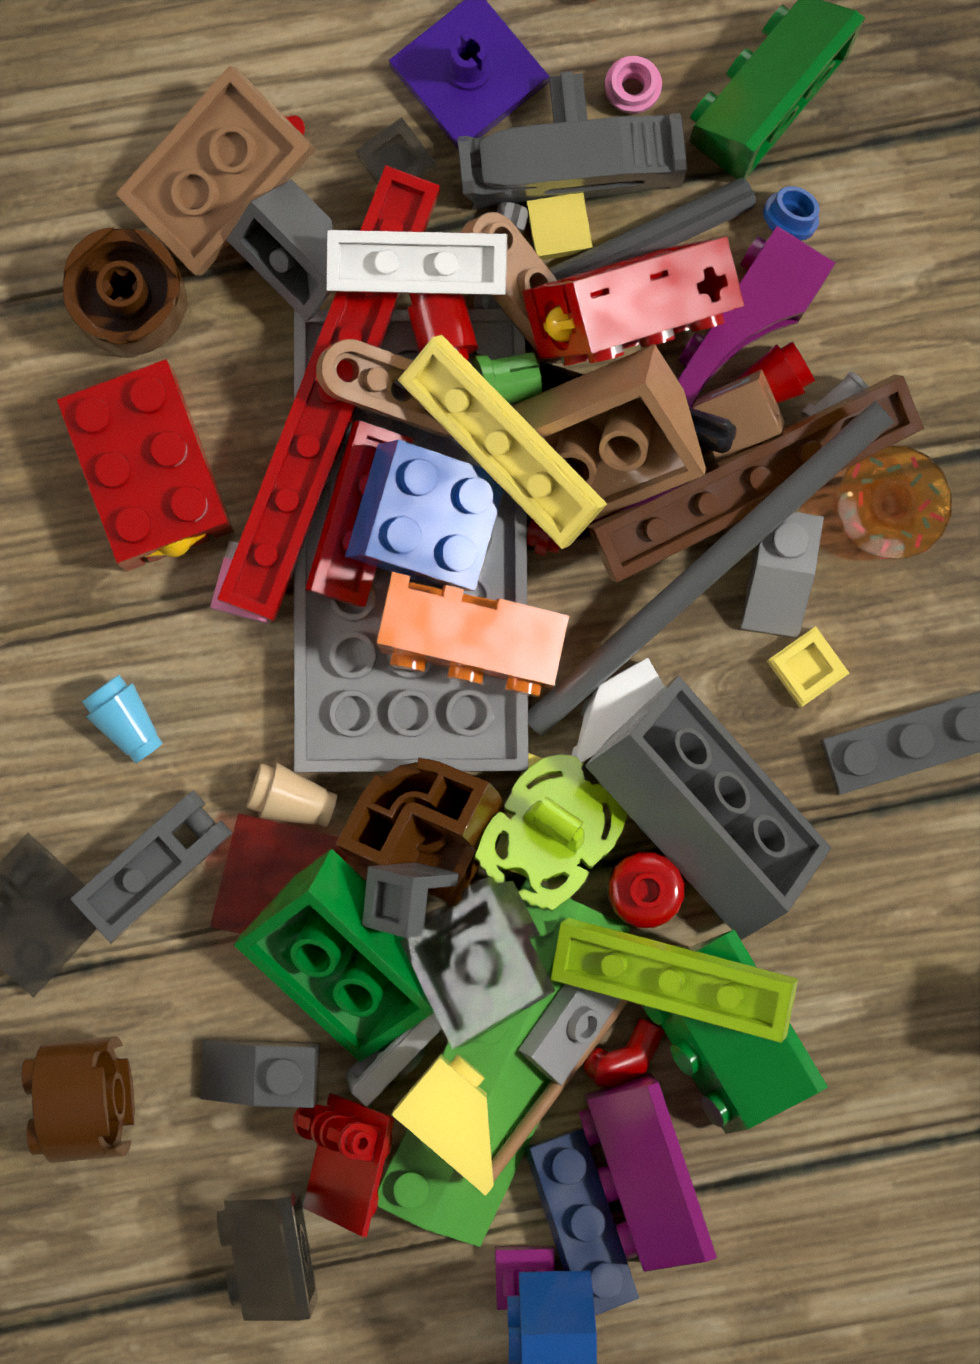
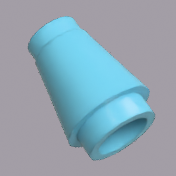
[82,674,163,764]

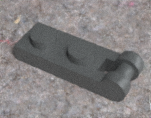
[70,790,233,944]

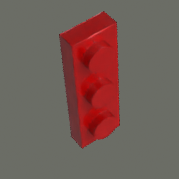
[305,421,414,607]

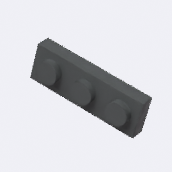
[820,691,980,795]

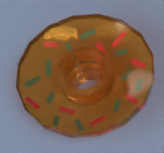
[837,446,952,560]

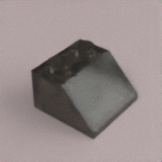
[217,1181,318,1321]

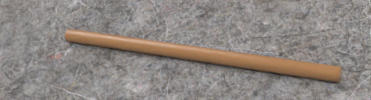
[492,999,629,1183]

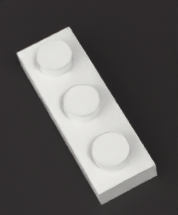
[327,230,508,295]

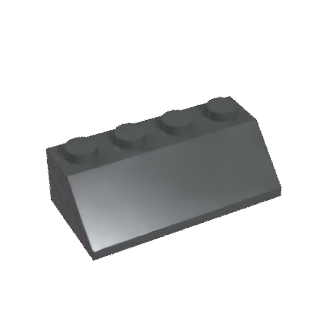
[585,675,831,940]

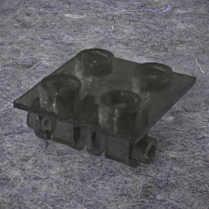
[0,832,97,998]

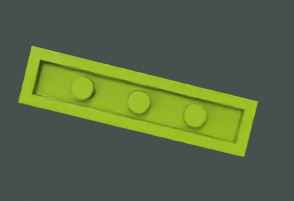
[550,918,798,1043]

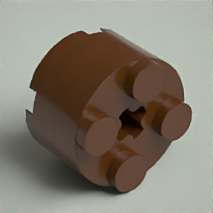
[62,227,188,358]
[21,1036,135,1163]

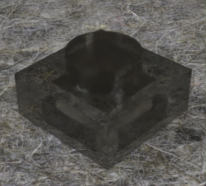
[355,117,436,185]

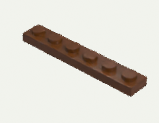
[588,374,924,583]

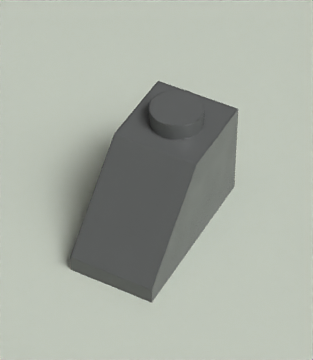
[226,179,333,321]
[200,1040,320,1108]

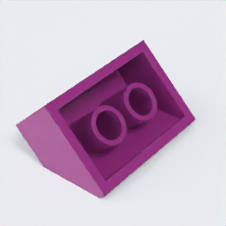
[578,1072,717,1272]

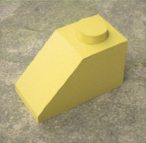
[392,1054,494,1196]

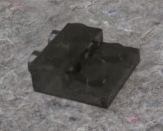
[400,877,555,1049]

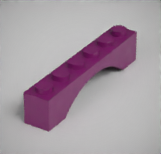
[589,226,836,526]

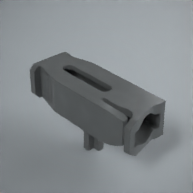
[457,71,686,210]

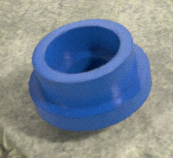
[763,186,820,241]

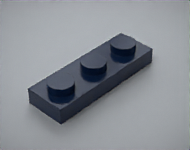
[524,1128,639,1316]

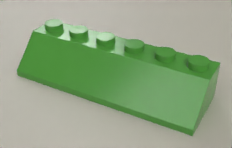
[378,878,631,1247]

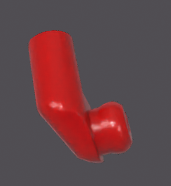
[583,1018,665,1088]

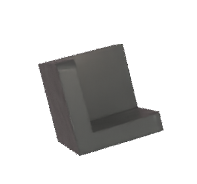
[362,862,458,938]

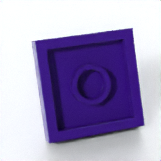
[389,0,549,149]

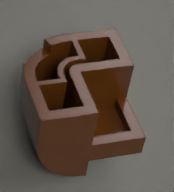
[335,757,504,909]

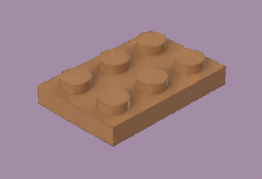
[116,65,316,276]

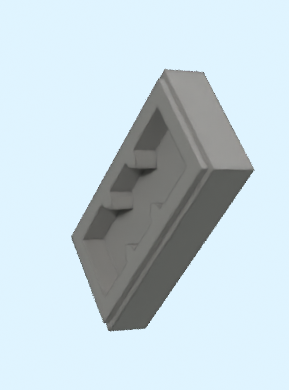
[518,984,621,1086]
[344,1007,450,1107]

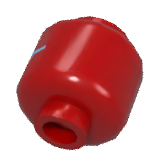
[607,852,684,928]

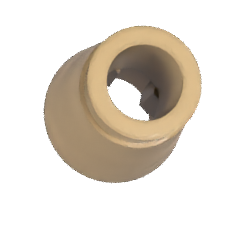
[247,763,337,827]

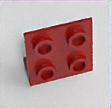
[293,1093,395,1237]

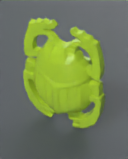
[475,754,627,912]

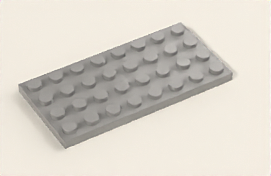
[294,309,528,773]

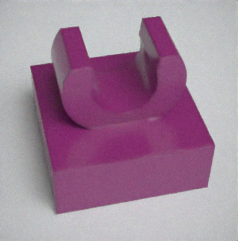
[495,1245,555,1310]

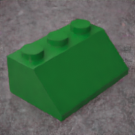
[689,0,865,180]
[234,849,457,1062]
[642,929,828,1134]

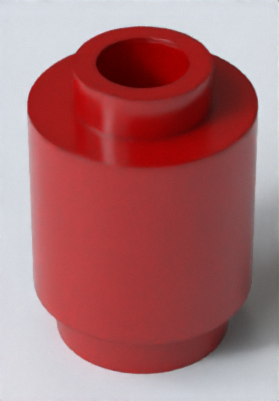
[407,293,478,363]

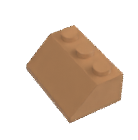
[512,344,706,520]

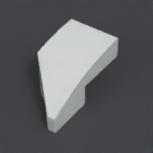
[572,658,665,762]

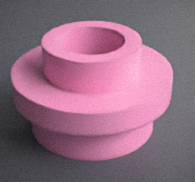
[605,56,662,114]

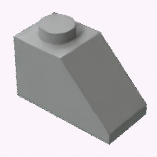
[741,512,824,639]

